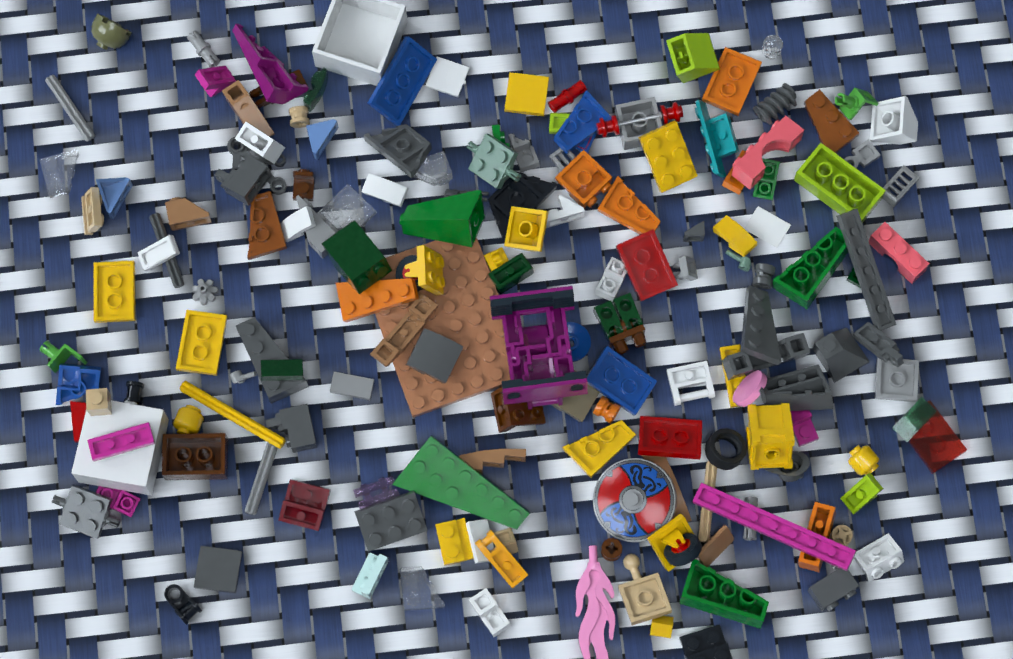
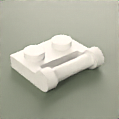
[666,361,715,406]

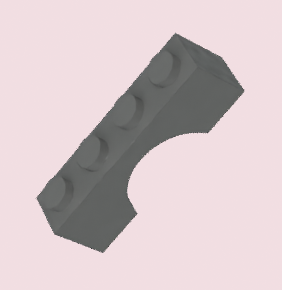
[722,333,810,380]

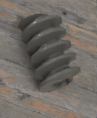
[753,83,797,125]

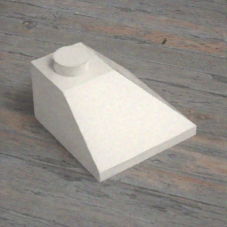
[870,96,918,145]

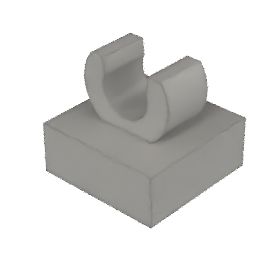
[673,256,698,281]

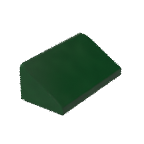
[488,253,534,295]
[261,359,303,381]

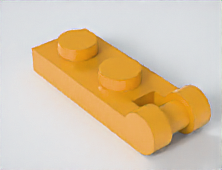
[475,530,528,588]

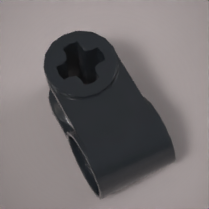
[164,584,202,625]

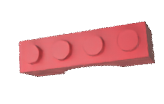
[732,116,804,189]

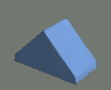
[306,119,339,160]

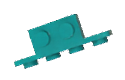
[695,100,739,178]

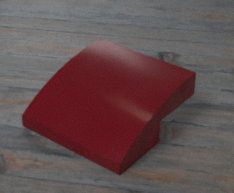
[278,479,331,531]

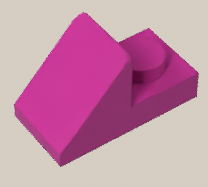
[195,66,236,97]
[791,410,819,447]

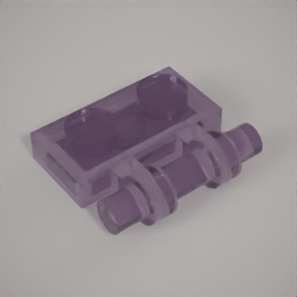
[353,476,399,509]

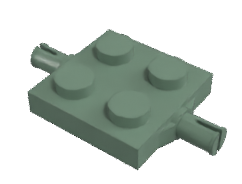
[467,134,521,189]

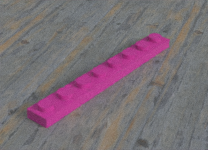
[693,483,856,571]

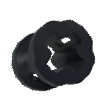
[123,381,144,406]

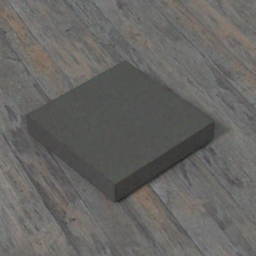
[194,546,243,593]

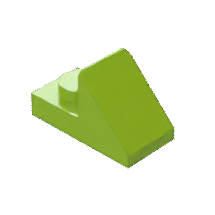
[840,473,884,515]

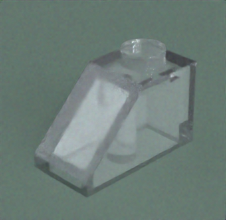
[414,151,453,186]

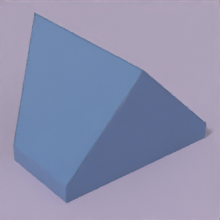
[96,177,133,220]

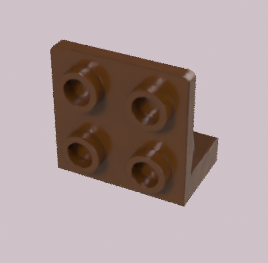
[491,387,546,433]

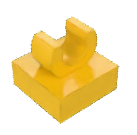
[484,247,509,272]

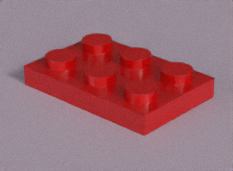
[616,229,678,302]
[638,416,702,460]

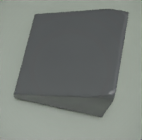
[683,221,705,242]

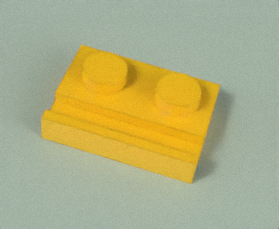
[435,518,474,566]

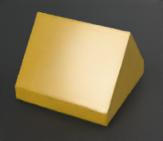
[650,616,674,639]

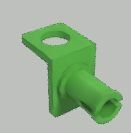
[835,88,879,120]
[40,341,87,373]

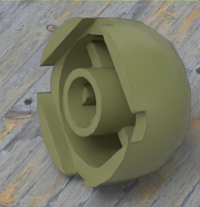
[91,13,132,50]

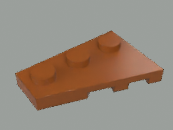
[804,89,859,153]

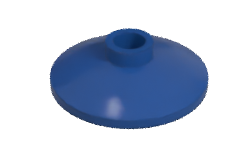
[567,322,591,362]

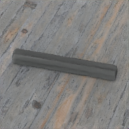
[149,213,184,288]

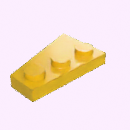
[562,420,636,478]

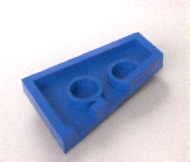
[554,90,612,155]

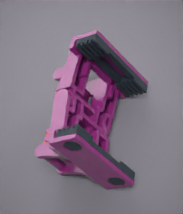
[490,286,588,410]

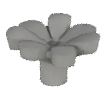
[192,279,218,305]

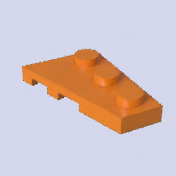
[598,176,661,235]

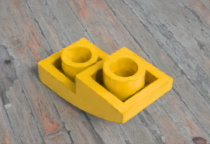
[713,215,758,257]

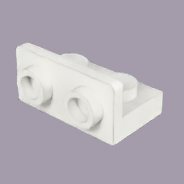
[854,533,904,582]

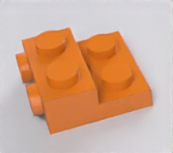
[555,150,612,208]

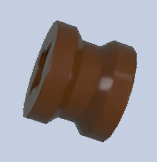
[601,538,622,562]

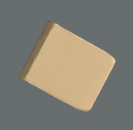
[494,528,518,554]

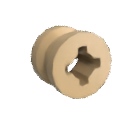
[289,106,310,128]
[830,525,853,547]

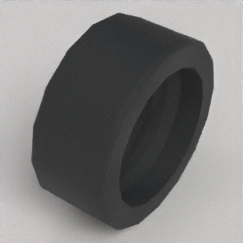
[705,428,747,470]

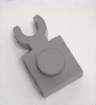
[844,139,880,169]

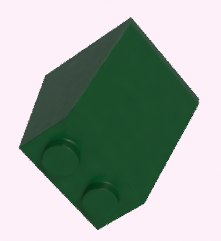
[321,220,392,294]

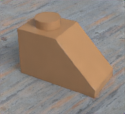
[165,197,212,231]

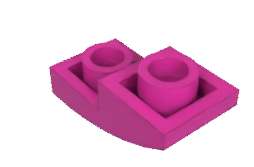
[95,486,140,517]

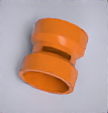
[593,396,621,424]

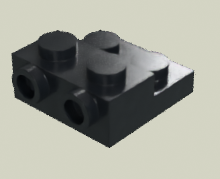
[679,624,732,659]

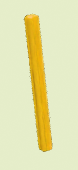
[179,381,286,449]

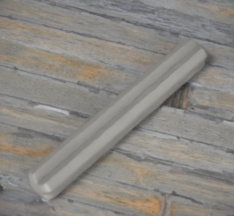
[45,75,95,141]
[245,442,278,515]

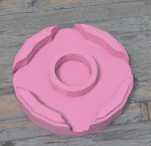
[732,370,767,407]

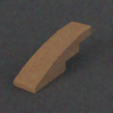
[459,449,526,474]

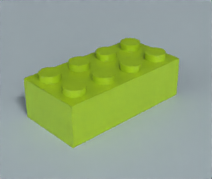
[794,143,886,223]

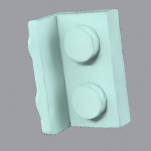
[352,553,389,599]

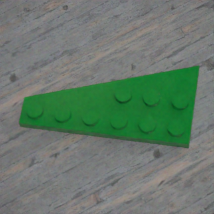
[392,435,530,530]

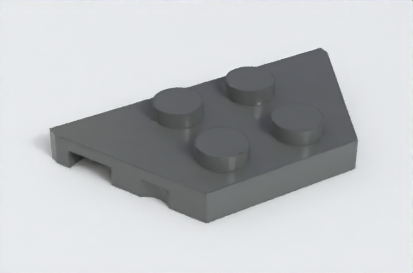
[364,124,432,178]

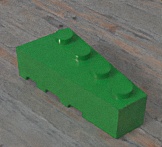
[773,227,848,309]
[679,559,769,629]

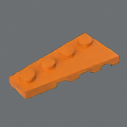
[336,278,419,323]

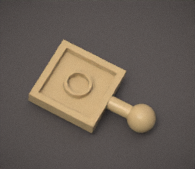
[618,554,672,626]

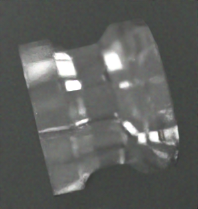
[762,35,783,59]

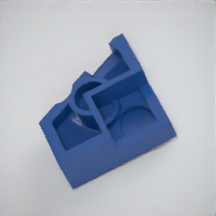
[56,363,101,405]

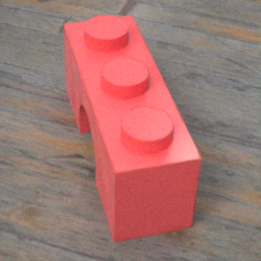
[868,222,930,284]

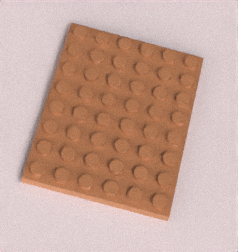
[375,237,510,418]

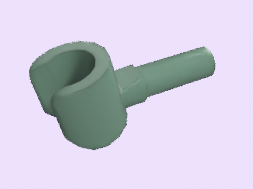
[725,250,751,272]

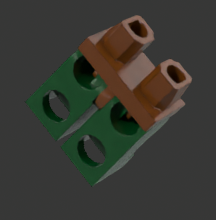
[593,293,646,355]

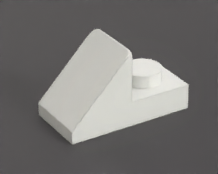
[546,195,585,228]

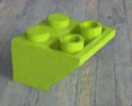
[666,33,720,83]

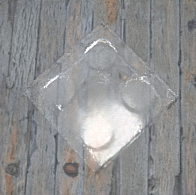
[319,184,377,231]

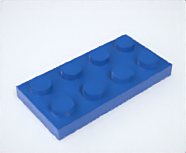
[367,36,437,126]

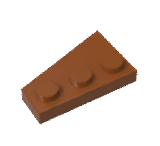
[247,191,287,260]

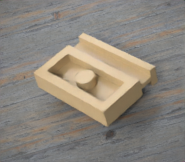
[81,187,104,235]

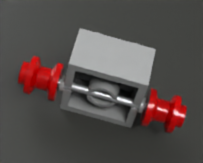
[596,97,683,150]

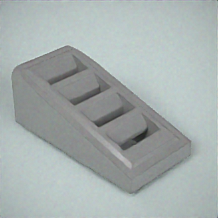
[882,165,920,207]

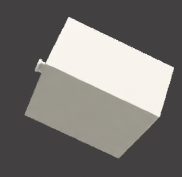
[312,0,408,86]
[72,400,169,496]

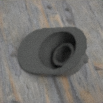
[764,451,810,482]

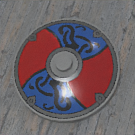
[593,458,677,542]

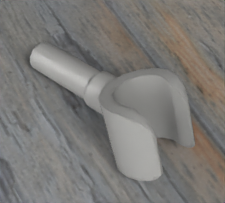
[230,370,257,384]

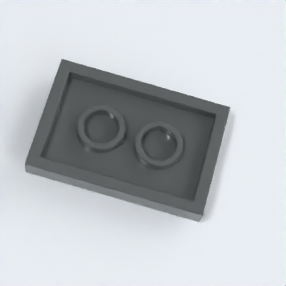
[354,490,428,552]

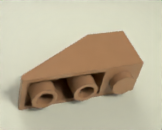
[222,80,274,137]

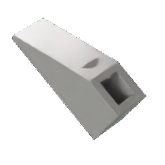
[296,195,338,258]

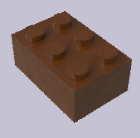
[162,433,228,480]

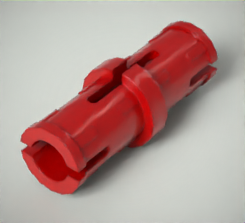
[548,80,587,113]

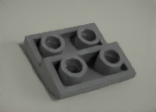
[406,328,463,384]

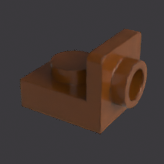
[293,169,315,201]

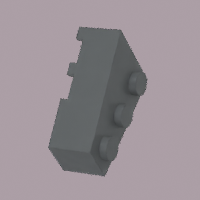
[760,364,833,411]

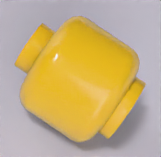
[173,405,204,434]
[848,445,879,476]

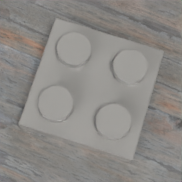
[875,358,919,402]

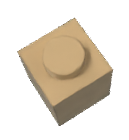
[86,388,112,416]

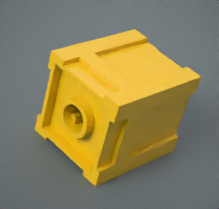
[746,403,795,470]

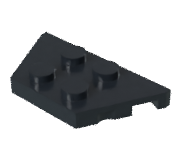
[488,171,558,241]

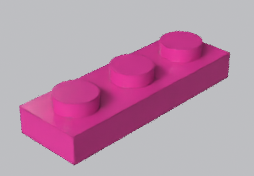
[87,422,155,462]

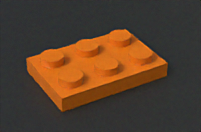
[702,47,762,116]

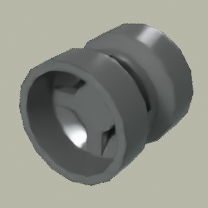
[752,263,776,289]

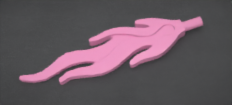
[575,545,615,659]

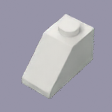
[235,122,285,164]

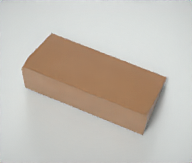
[696,525,734,567]

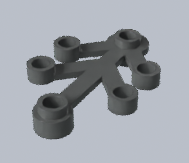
[227,137,287,195]

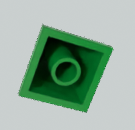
[399,190,485,247]

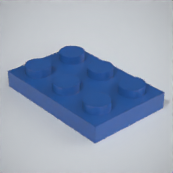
[587,346,657,416]

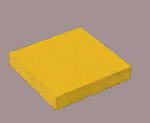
[504,72,549,116]

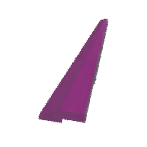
[232,24,309,104]

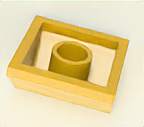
[504,206,549,252]

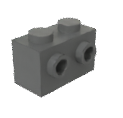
[807,568,859,612]

